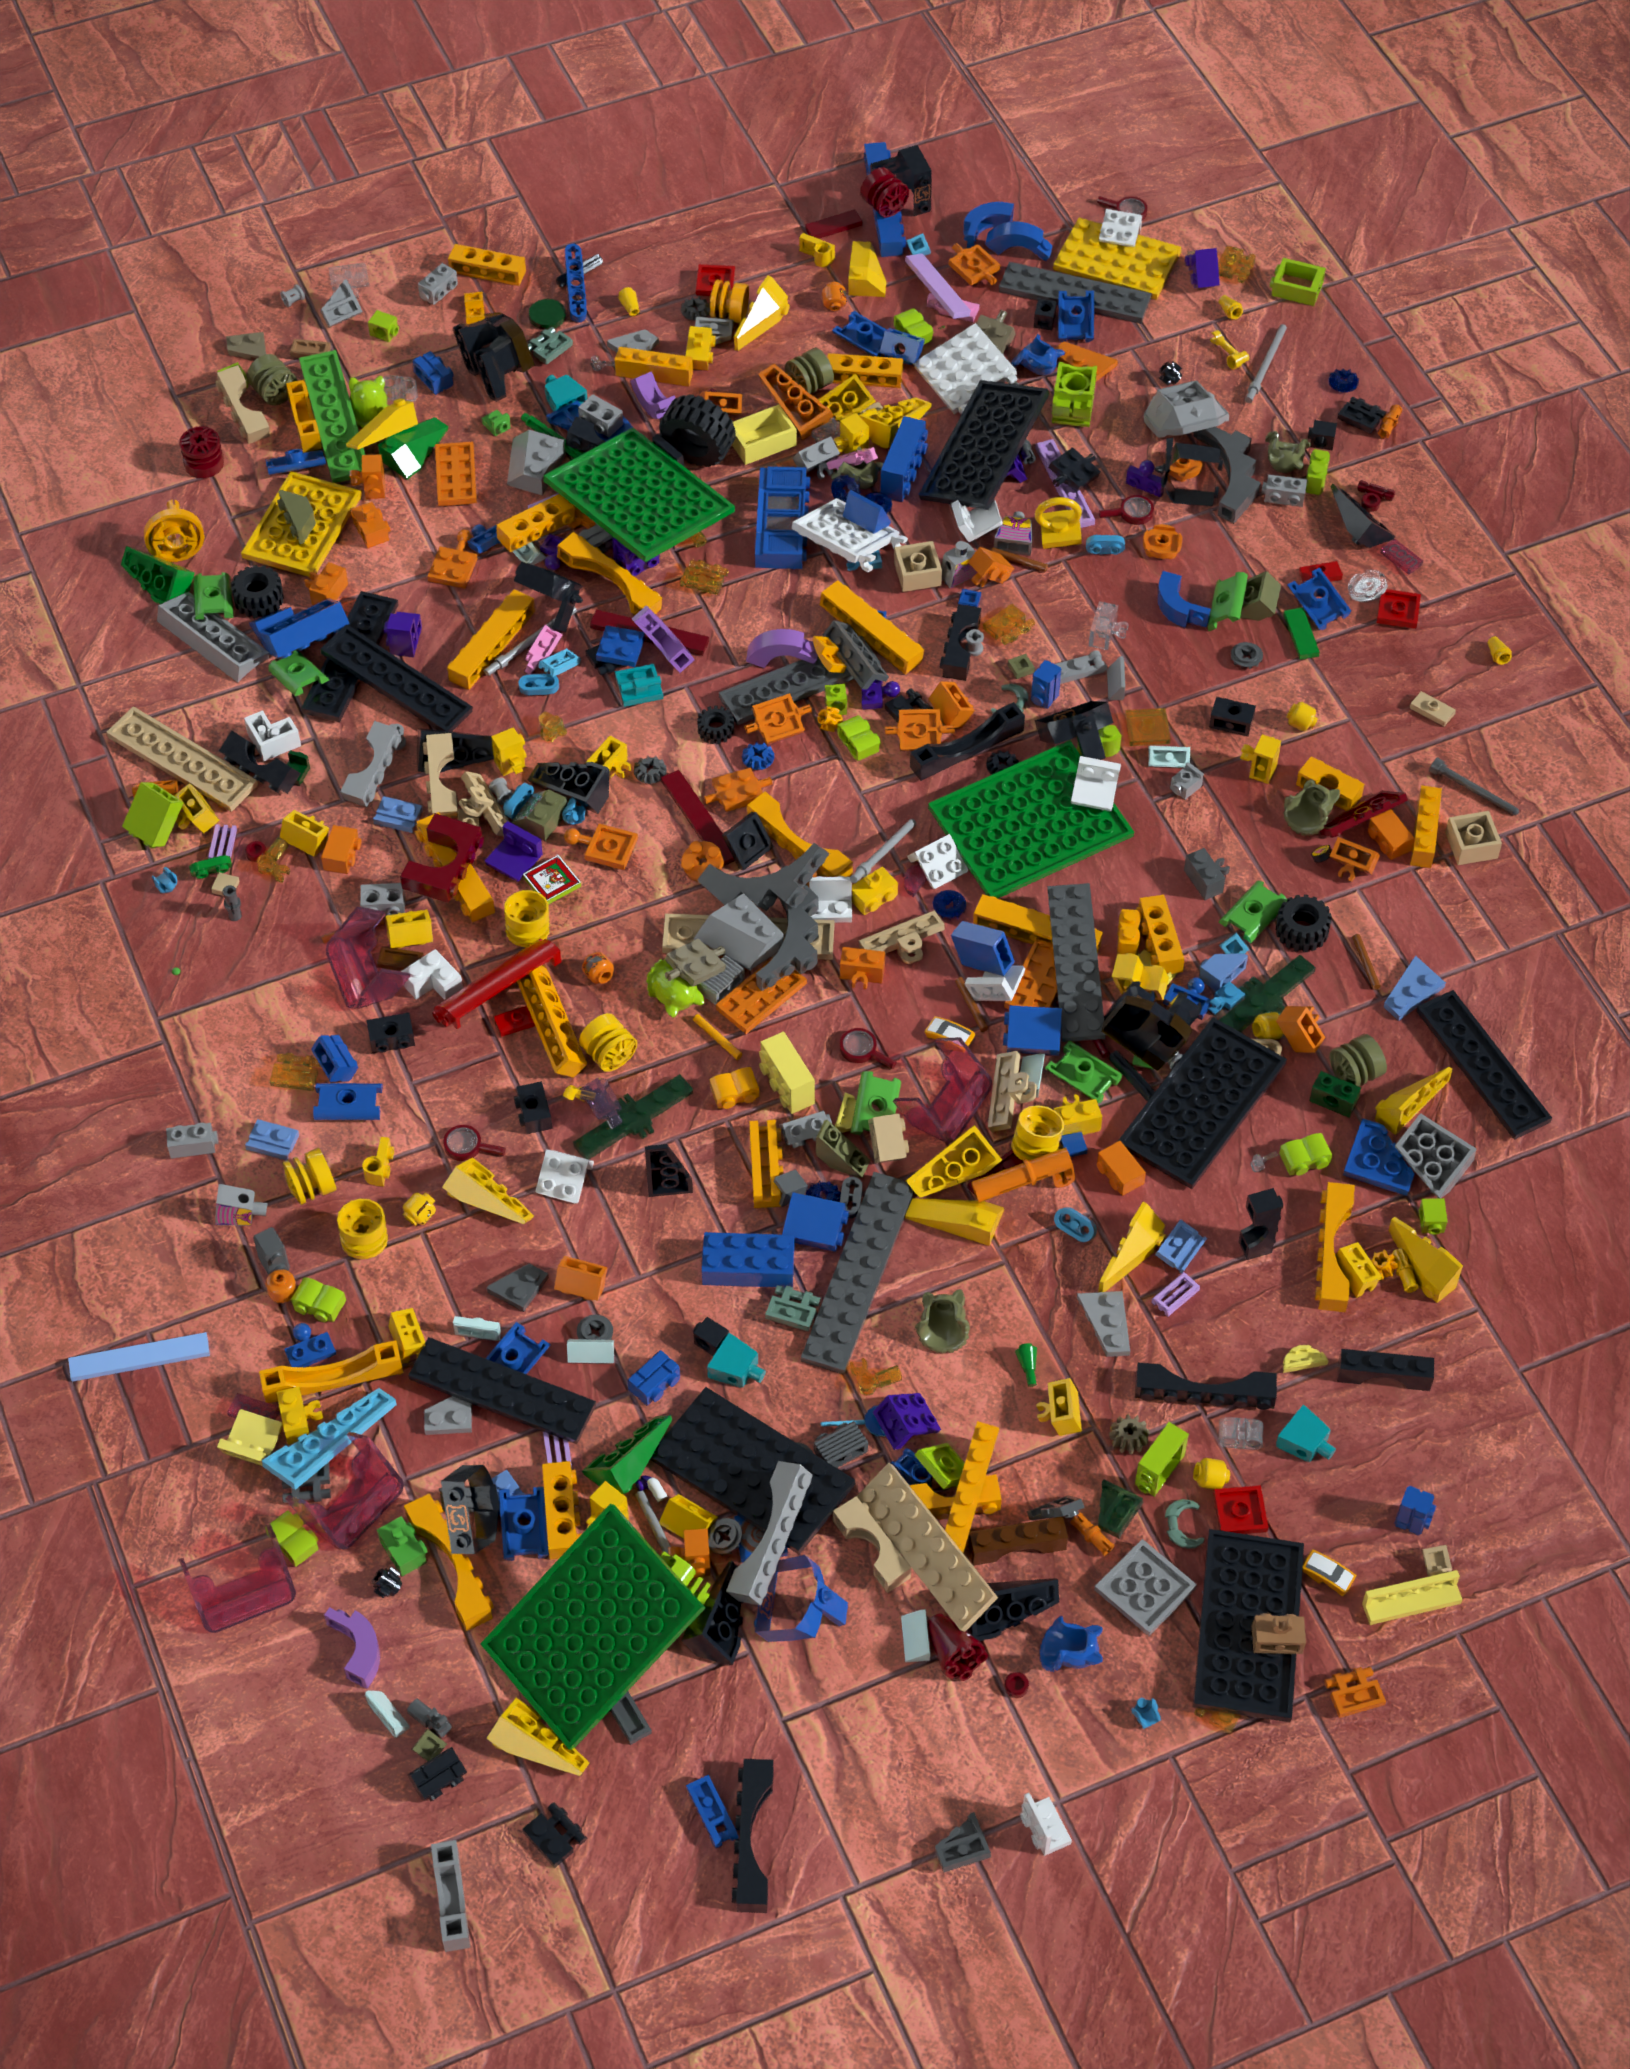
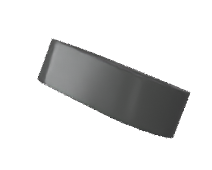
[840,1177,862,1218]

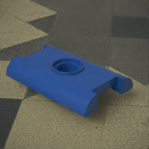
[1058,291,1094,343]
[832,311,887,357]
[265,449,326,475]
[1287,567,1351,630]
[313,1083,383,1120]
[486,1322,551,1374]
[499,1487,549,1561]

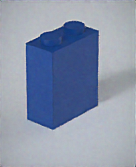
[951,921,1015,976]
[1003,1005,1062,1056]
[782,1192,849,1252]

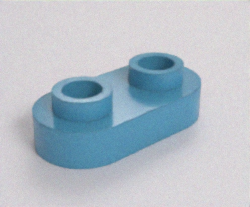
[1086,535,1125,555]
[518,674,559,695]
[503,783,534,819]
[1054,1207,1097,1242]

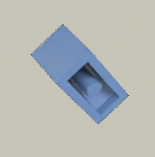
[1199,954,1248,991]

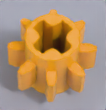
[817,706,843,732]
[1371,1250,1398,1280]

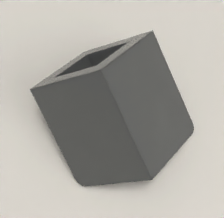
[774,1169,808,1207]

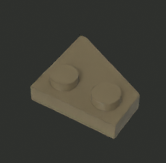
[226,332,266,360]

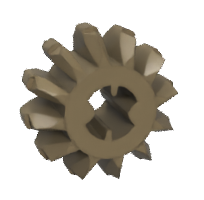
[1109,1414,1150,1455]

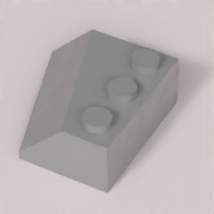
[507,430,566,496]
[694,893,783,970]
[1395,1113,1477,1198]

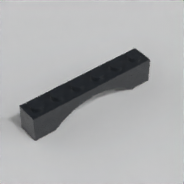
[910,702,1025,781]
[1135,1362,1277,1410]
[732,1759,774,1913]

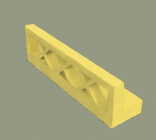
[1362,1570,1462,1625]

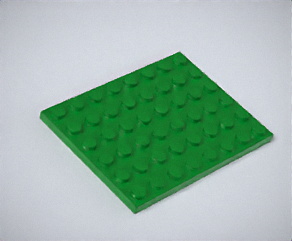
[543,428,735,562]
[928,740,1135,899]
[480,1504,705,1750]

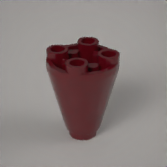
[927,1614,988,1681]

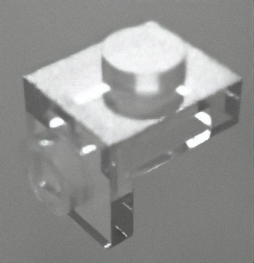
[811,417,840,443]

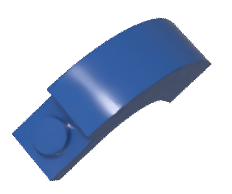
[963,202,1014,248]
[985,222,1052,261]
[1157,571,1211,628]

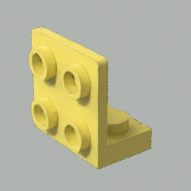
[217,1409,283,1466]

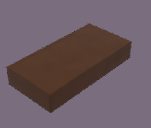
[377,946,424,971]

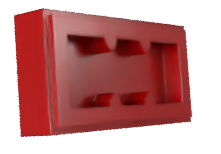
[1299,561,1343,582]
[494,1006,535,1037]

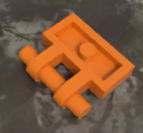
[1324,1667,1386,1718]

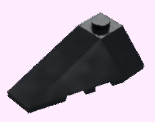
[1330,483,1396,548]
[417,729,494,773]
[528,762,610,814]
[645,1144,693,1197]
[681,1561,744,1666]
[967,1578,1059,1641]

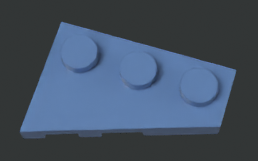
[1384,956,1446,1021]

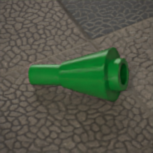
[1015,1343,1037,1387]

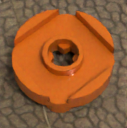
[1164,458,1202,482]
[1143,524,1182,560]
[681,841,724,882]

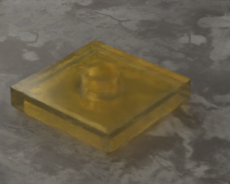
[1125,708,1171,746]

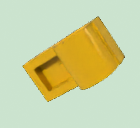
[799,233,835,267]
[362,1137,394,1187]

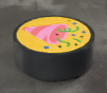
[1311,845,1332,863]

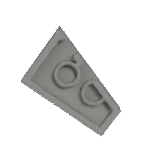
[1077,1291,1130,1357]

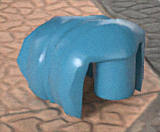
[562,798,586,825]
[151,867,177,893]
[1131,1698,1161,1729]

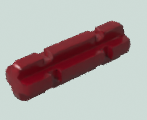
[1357,480,1395,501]

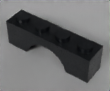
[565,416,606,453]
[940,604,982,681]
[219,730,301,794]
[1238,1188,1283,1260]
[1337,1349,1434,1391]

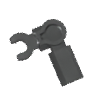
[407,1699,452,1739]

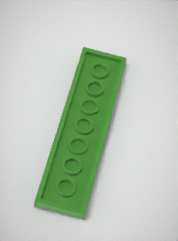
[299,350,365,483]

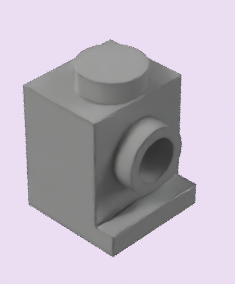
[1170,762,1204,800]

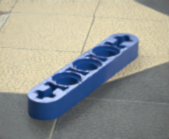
[564,244,587,323]

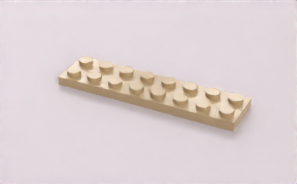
[106,706,258,812]
[662,913,835,960]
[857,1463,998,1632]

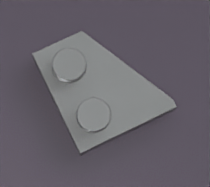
[424,1396,472,1435]

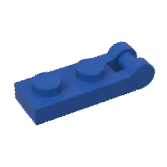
[686,1775,739,1848]

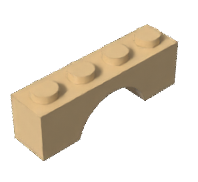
[215,365,270,444]
[423,733,458,818]
[833,1496,912,1593]

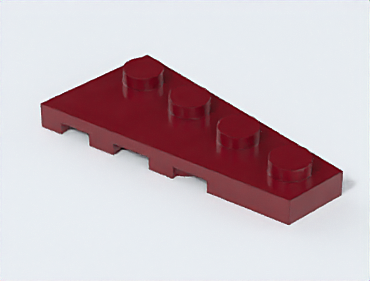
[1320,790,1408,838]

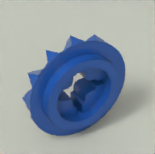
[742,741,774,770]

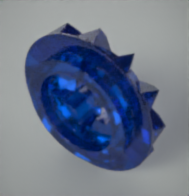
[1328,368,1359,393]
[831,475,861,503]
[865,492,892,514]
[933,890,966,920]
[806,1180,841,1202]

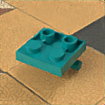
[615,664,663,707]

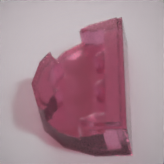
[904,864,927,898]

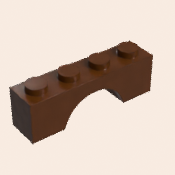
[968,1516,1068,1566]

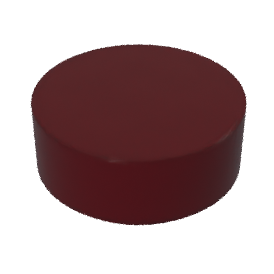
[1361,493,1381,512]
[245,841,267,862]
[1004,1672,1029,1698]

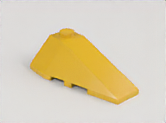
[848,241,886,297]
[734,275,790,351]
[818,374,876,423]
[859,397,932,448]
[346,398,418,450]
[1375,1067,1452,1135]
[906,1125,1002,1198]
[442,1157,534,1224]
[905,1198,1004,1246]
[1098,1202,1166,1292]
[1388,1217,1463,1303]
[486,1698,590,1776]

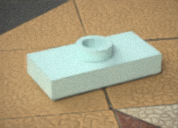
[453,1316,501,1341]

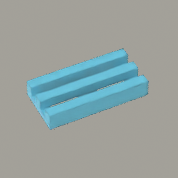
[538,648,581,677]

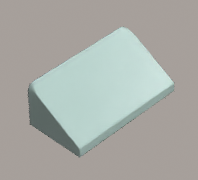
[512,542,546,565]
[1148,746,1190,768]
[1020,1054,1045,1098]
[567,1339,614,1363]
[901,1609,930,1662]
[365,1690,410,1738]

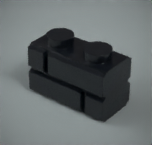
[407,1747,467,1802]

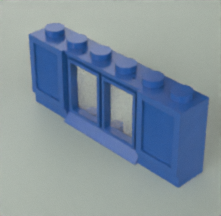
[755,467,810,569]

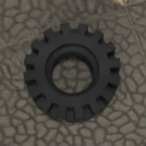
[697,706,734,744]

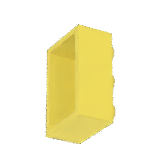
[732,405,797,465]
[759,1032,815,1114]

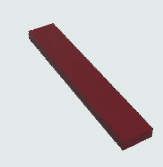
[590,609,709,656]
[661,770,735,866]

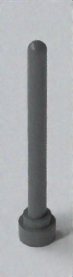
[1429,757,1519,815]

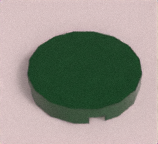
[529,299,566,330]

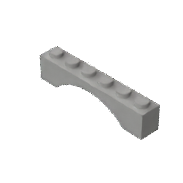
[726,1461,813,1606]

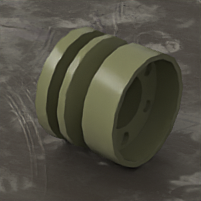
[785,347,834,394]
[246,354,297,406]
[1329,1034,1387,1086]

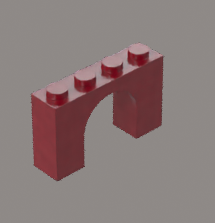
[400,813,484,903]

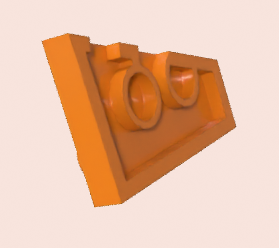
[1054,341,1118,382]

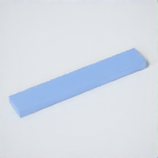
[68,1332,210,1382]

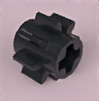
[1159,361,1182,385]
[372,1567,402,1598]

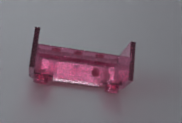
[326,906,411,1009]
[893,1037,992,1142]
[285,1432,404,1549]
[179,1524,296,1633]

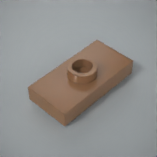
[290,339,331,358]

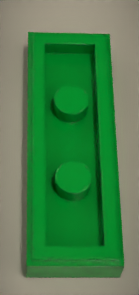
[1283,608,1320,660]

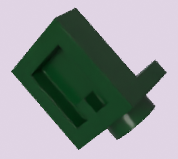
[287,750,310,786]

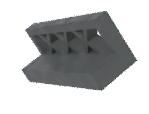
[822,620,889,690]

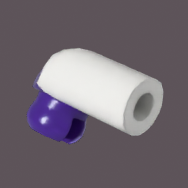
[635,1475,668,1502]

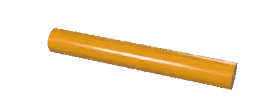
[693,1014,743,1060]

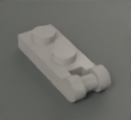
[1055,650,1107,684]

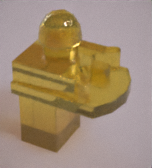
[538,711,567,742]

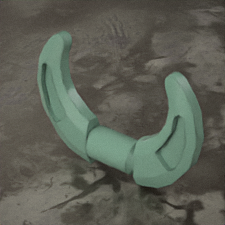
[991,684,1028,713]
[1165,1499,1205,1549]

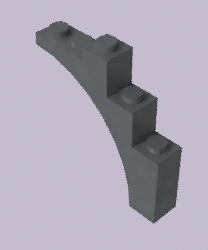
[1193,427,1261,524]
[697,843,829,911]
[756,865,819,991]

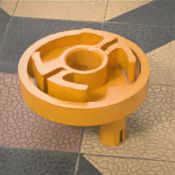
[144,500,204,562]

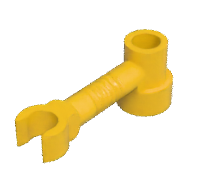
[1210,330,1249,370]

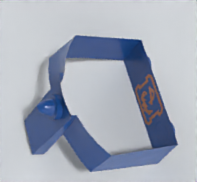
[754,1555,848,1642]

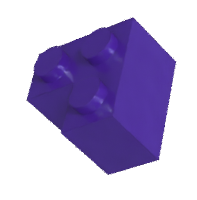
[1185,248,1220,288]
[384,612,422,657]

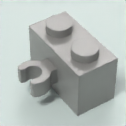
[792,436,840,480]

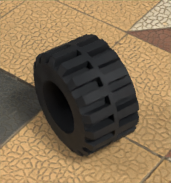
[231,565,284,618]
[1275,895,1332,952]

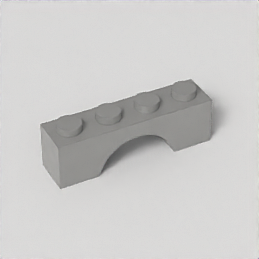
[340,721,401,808]
[431,1840,471,1952]

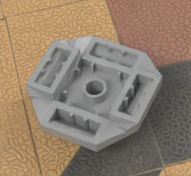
[1144,380,1229,438]

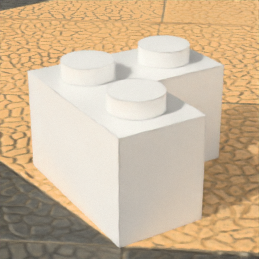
[244,710,301,761]
[401,949,463,1000]

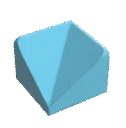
[906,233,931,255]
[1219,932,1249,954]

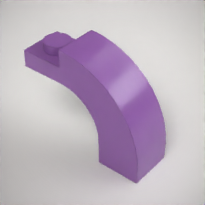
[630,372,675,419]
[632,605,695,673]
[746,629,818,668]
[324,1607,380,1689]

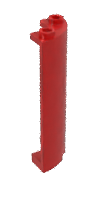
[432,938,562,1029]

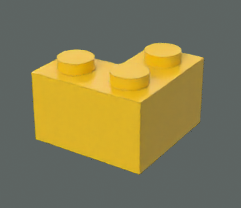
[1112,953,1169,1000]

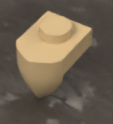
[1422,1545,1452,1576]

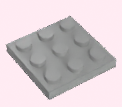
[1094,1539,1197,1636]

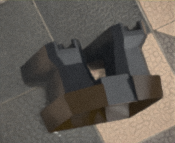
[453,312,535,402]
[1101,981,1202,1071]

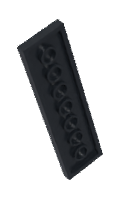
[301,591,399,723]
[320,625,473,731]
[1416,990,1552,1140]
[408,1337,596,1444]

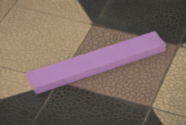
[905,253,971,319]
[1035,439,1095,528]

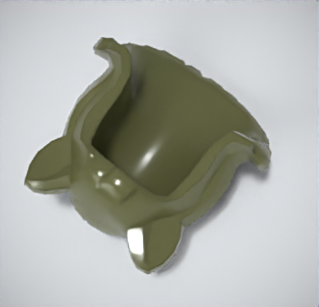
[1265,431,1310,474]
[831,446,884,489]
[1284,779,1340,836]
[915,1289,970,1354]

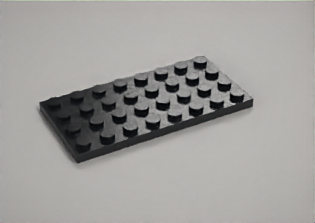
[918,380,1050,510]
[1118,1017,1287,1189]
[650,1387,856,1555]
[1193,1529,1304,1722]

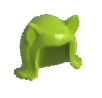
[349,376,388,428]
[646,959,704,1018]

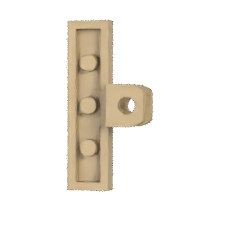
[459,771,510,836]
[859,910,945,964]
[988,1051,1037,1132]

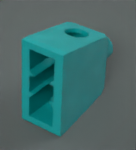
[544,375,587,412]
[707,1333,766,1388]
[1276,1405,1336,1462]

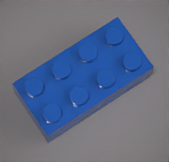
[880,416,928,502]
[258,598,350,659]
[702,1232,795,1287]

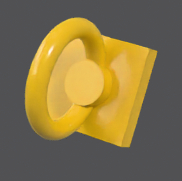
[1035,497,1082,549]

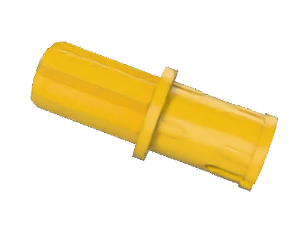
[1393,1249,1419,1293]

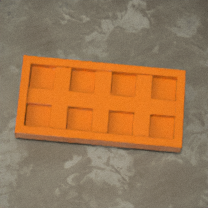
[435,442,477,506]
[1004,939,1057,1009]
[716,958,807,1034]

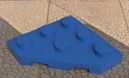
[1343,1118,1415,1196]

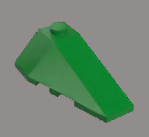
[378,417,449,480]
[121,546,195,604]
[582,1415,672,1494]

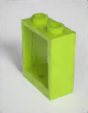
[1270,258,1326,306]
[1135,1422,1189,1497]

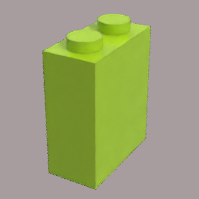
[122,782,184,848]

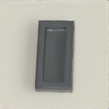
[610,1692,652,1745]

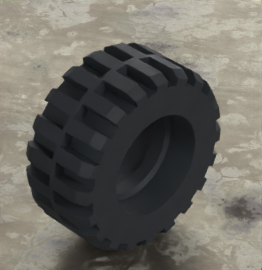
[659,394,736,467]

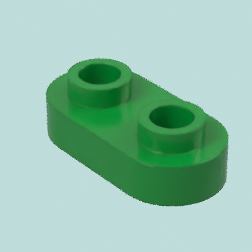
[189,856,232,879]

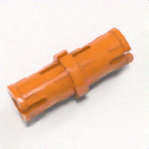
[1378,404,1402,439]
[1070,1512,1115,1556]

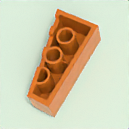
[758,364,834,440]

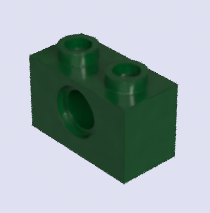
[1309,1071,1361,1118]

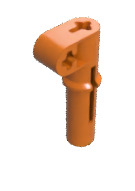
[971,1147,1075,1203]

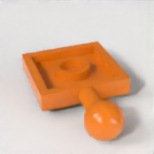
[427,530,478,589]
[564,823,638,870]

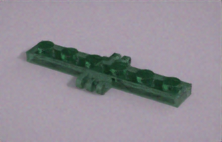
[1219,955,1316,1032]
[573,1074,693,1160]

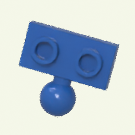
[467,524,501,554]
[1163,977,1212,1020]
[284,1323,336,1367]

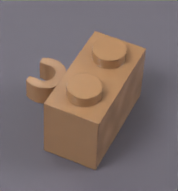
[1252,1613,1306,1654]

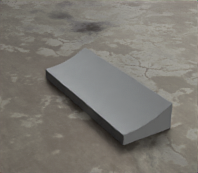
[157,592,269,683]

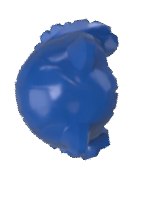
[1011,334,1065,376]
[1039,1616,1103,1672]

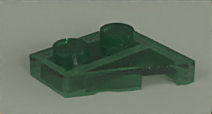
[1098,1479,1143,1539]

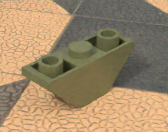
[277,490,316,544]
[816,1120,871,1178]

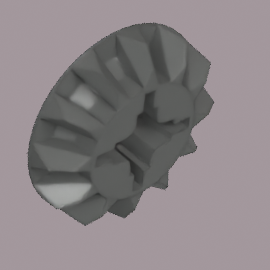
[681,296,710,320]
[1231,642,1263,669]
[634,755,667,784]
[577,1315,613,1340]
[708,1518,744,1556]

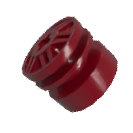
[860,167,909,218]
[179,426,224,478]

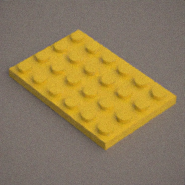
[1053,217,1182,300]
[241,471,362,577]

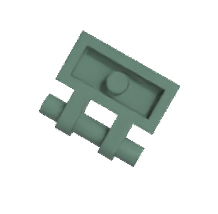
[528,327,573,365]
[765,1285,821,1332]

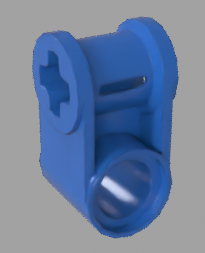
[890,1448,933,1488]

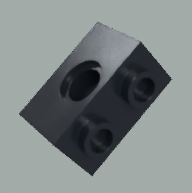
[1209,697,1256,737]
[366,1013,415,1053]
[513,1081,553,1134]

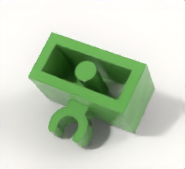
[377,1516,428,1577]

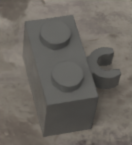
[1184,848,1230,900]

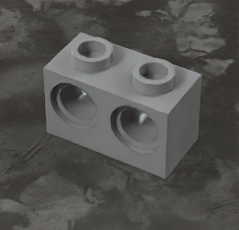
[578,394,623,437]
[360,883,405,918]

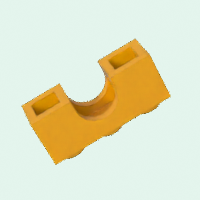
[1296,756,1365,811]

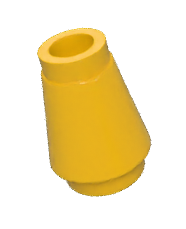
[619,287,640,316]
[1219,295,1243,320]
[1487,636,1512,665]

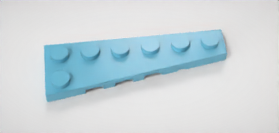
[262,1388,396,1490]

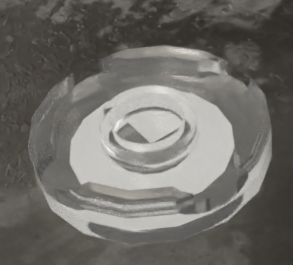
[1348,570,1388,602]

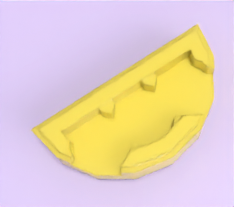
[835,1092,856,1133]
[1282,1345,1328,1373]

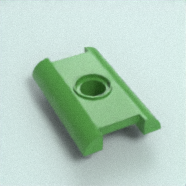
[193,572,234,620]
[1208,572,1248,631]
[268,651,329,697]
[1218,880,1287,943]
[1045,1041,1123,1103]
[850,1071,901,1135]

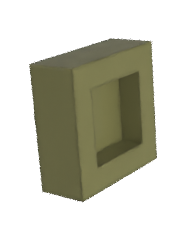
[1008,654,1035,679]
[412,1729,447,1762]

